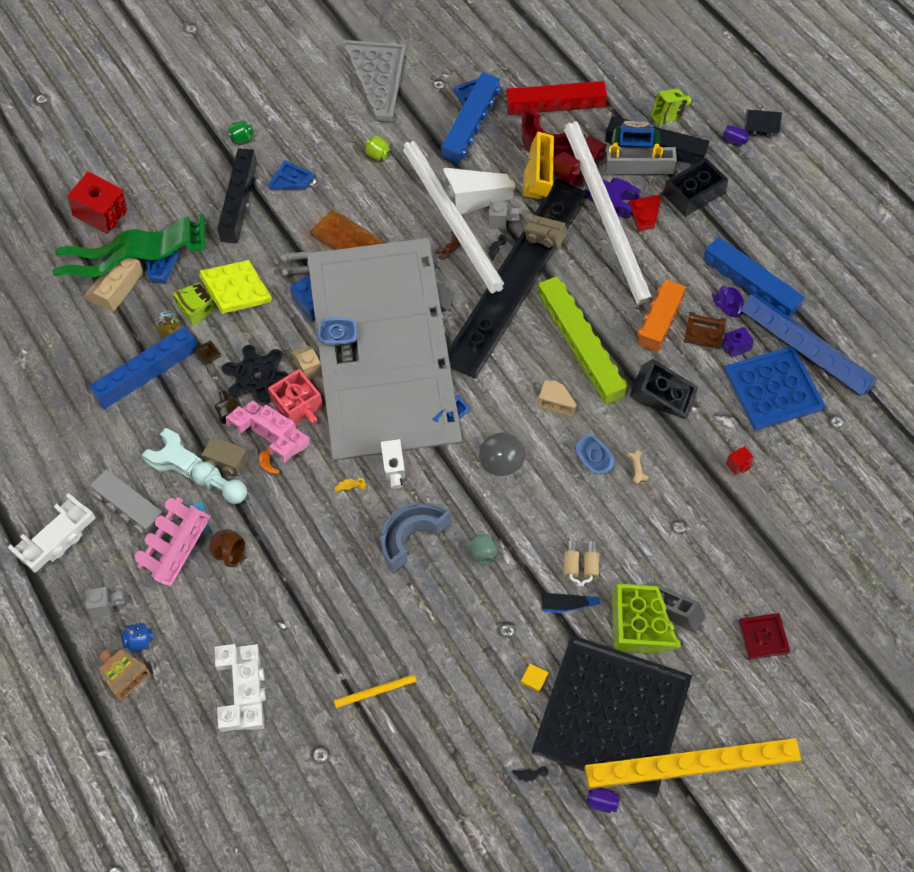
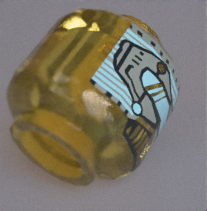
[155,311,180,338]

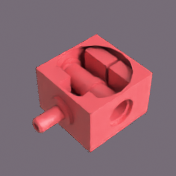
[268,369,323,425]

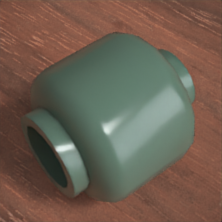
[469,533,498,565]

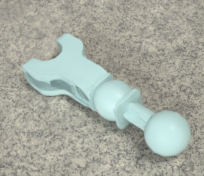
[141,428,247,504]

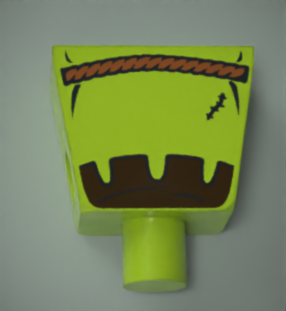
[650,89,691,127]
[172,283,215,326]

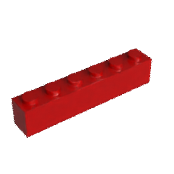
[506,81,607,115]

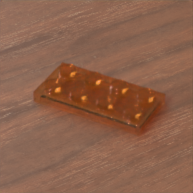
[310,209,386,250]

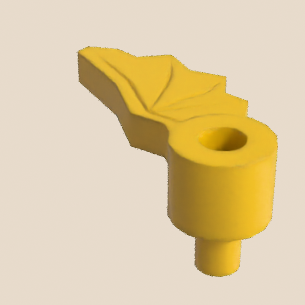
[334,478,366,492]

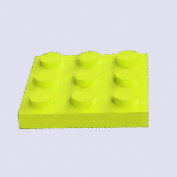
[199,260,272,314]

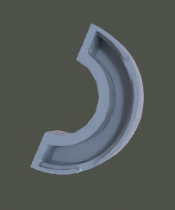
[381,502,451,574]

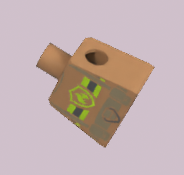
[99,650,151,702]

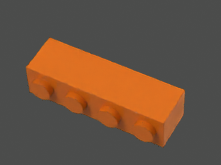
[637,280,686,352]

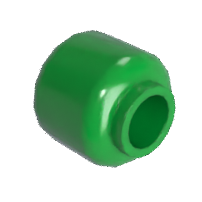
[228,120,254,145]

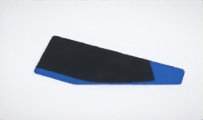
[542,593,600,613]

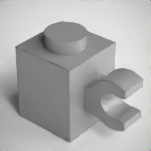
[489,202,519,229]
[85,587,125,618]

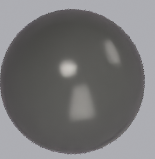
[479,433,525,476]

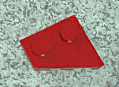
[628,194,661,232]

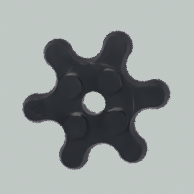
[222,344,289,403]

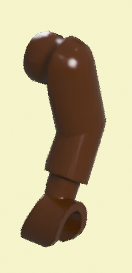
[435,230,460,259]

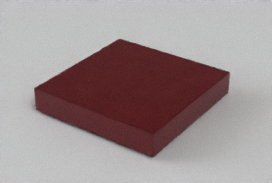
[738,613,791,660]

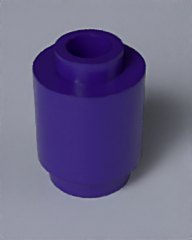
[722,125,749,147]
[586,788,620,813]

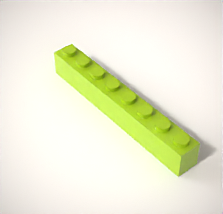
[537,276,628,405]

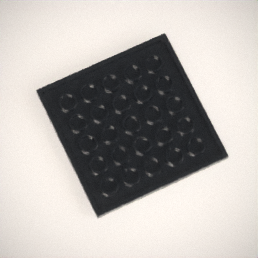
[531,635,692,797]

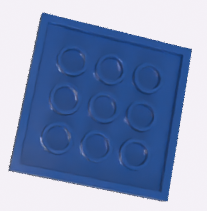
[724,346,826,431]

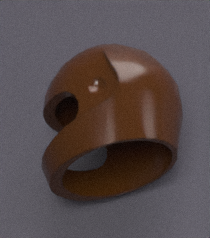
[209,529,245,567]

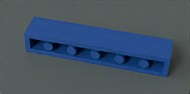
[441,72,501,164]
[703,237,805,317]
[89,326,197,409]

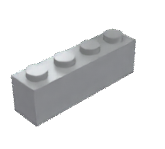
[605,147,677,174]
[90,469,165,535]

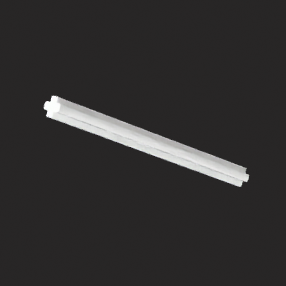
[564,121,652,305]
[403,141,504,293]

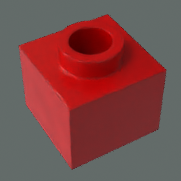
[726,446,754,475]

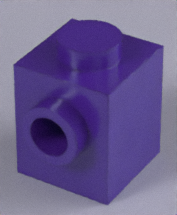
[722,326,754,358]

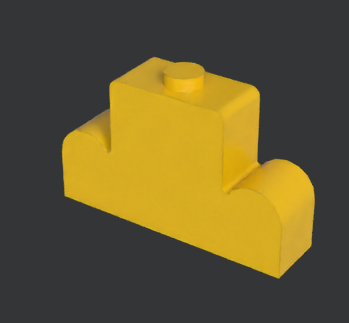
[523,132,554,200]

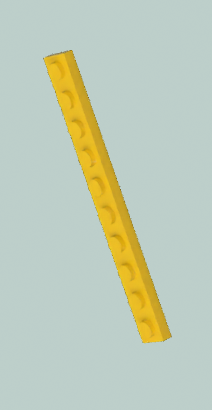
[584,738,802,789]

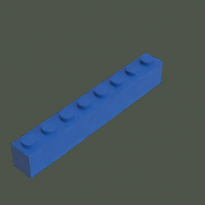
[741,294,878,395]

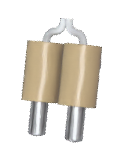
[563,540,599,586]

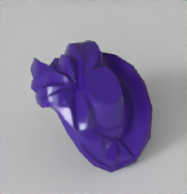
[712,286,744,318]

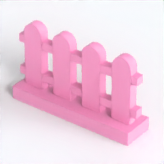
[135,497,211,586]

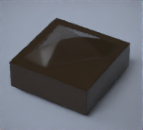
[195,340,221,365]

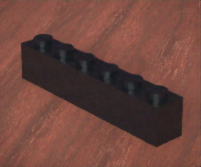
[605,116,710,165]
[217,148,257,243]

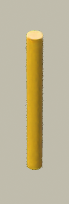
[334,674,417,708]

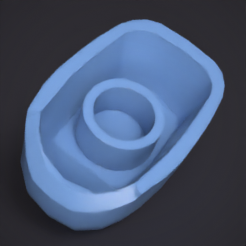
[317,317,357,346]
[576,434,616,474]

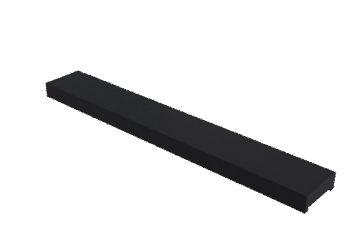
[443,178,588,379]

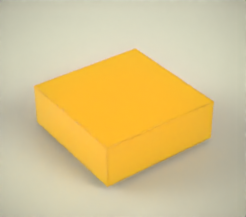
[520,664,549,693]

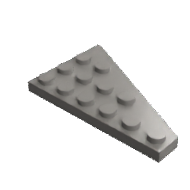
[343,40,406,121]

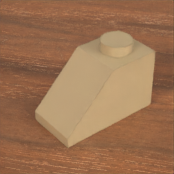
[291,345,322,380]
[538,380,576,417]

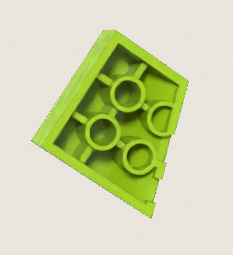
[612,584,681,654]

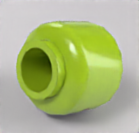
[364,136,391,161]

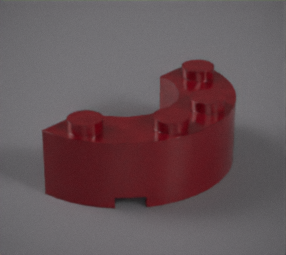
[521,109,585,161]
[553,135,607,187]

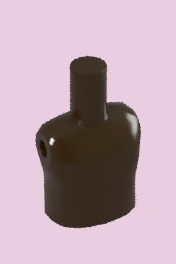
[215,390,237,424]

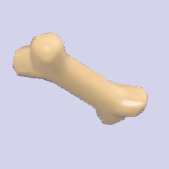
[626,450,649,484]

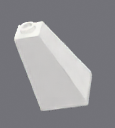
[443,168,516,215]

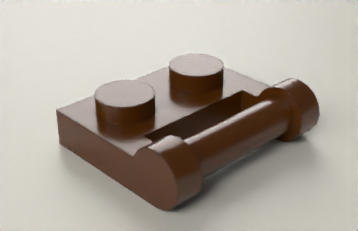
[684,312,726,349]

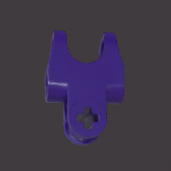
[587,178,641,218]

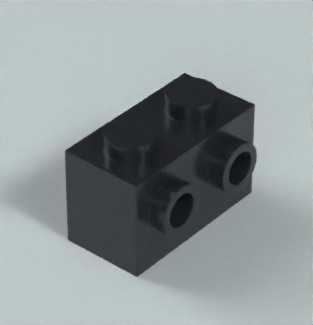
[744,109,782,136]

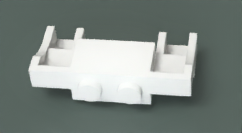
[8,493,95,573]
[214,644,266,732]

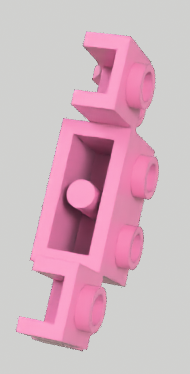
[226,400,310,463]

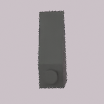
[648,582,706,632]

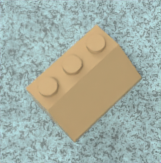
[83,257,144,312]

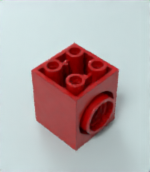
[67,171,127,234]

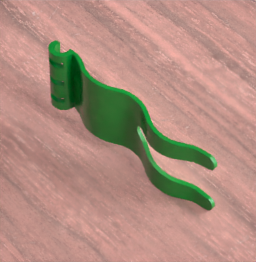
[52,214,206,277]

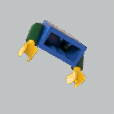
[609,121,663,159]

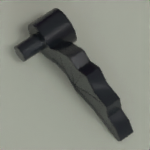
[512,766,549,783]

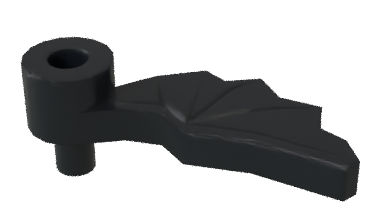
[488,234,507,261]

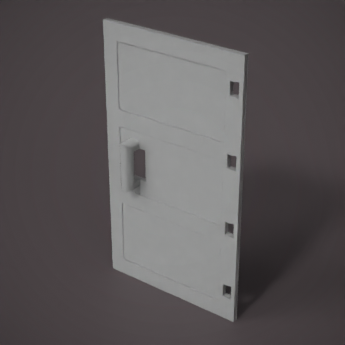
[307,238,462,461]

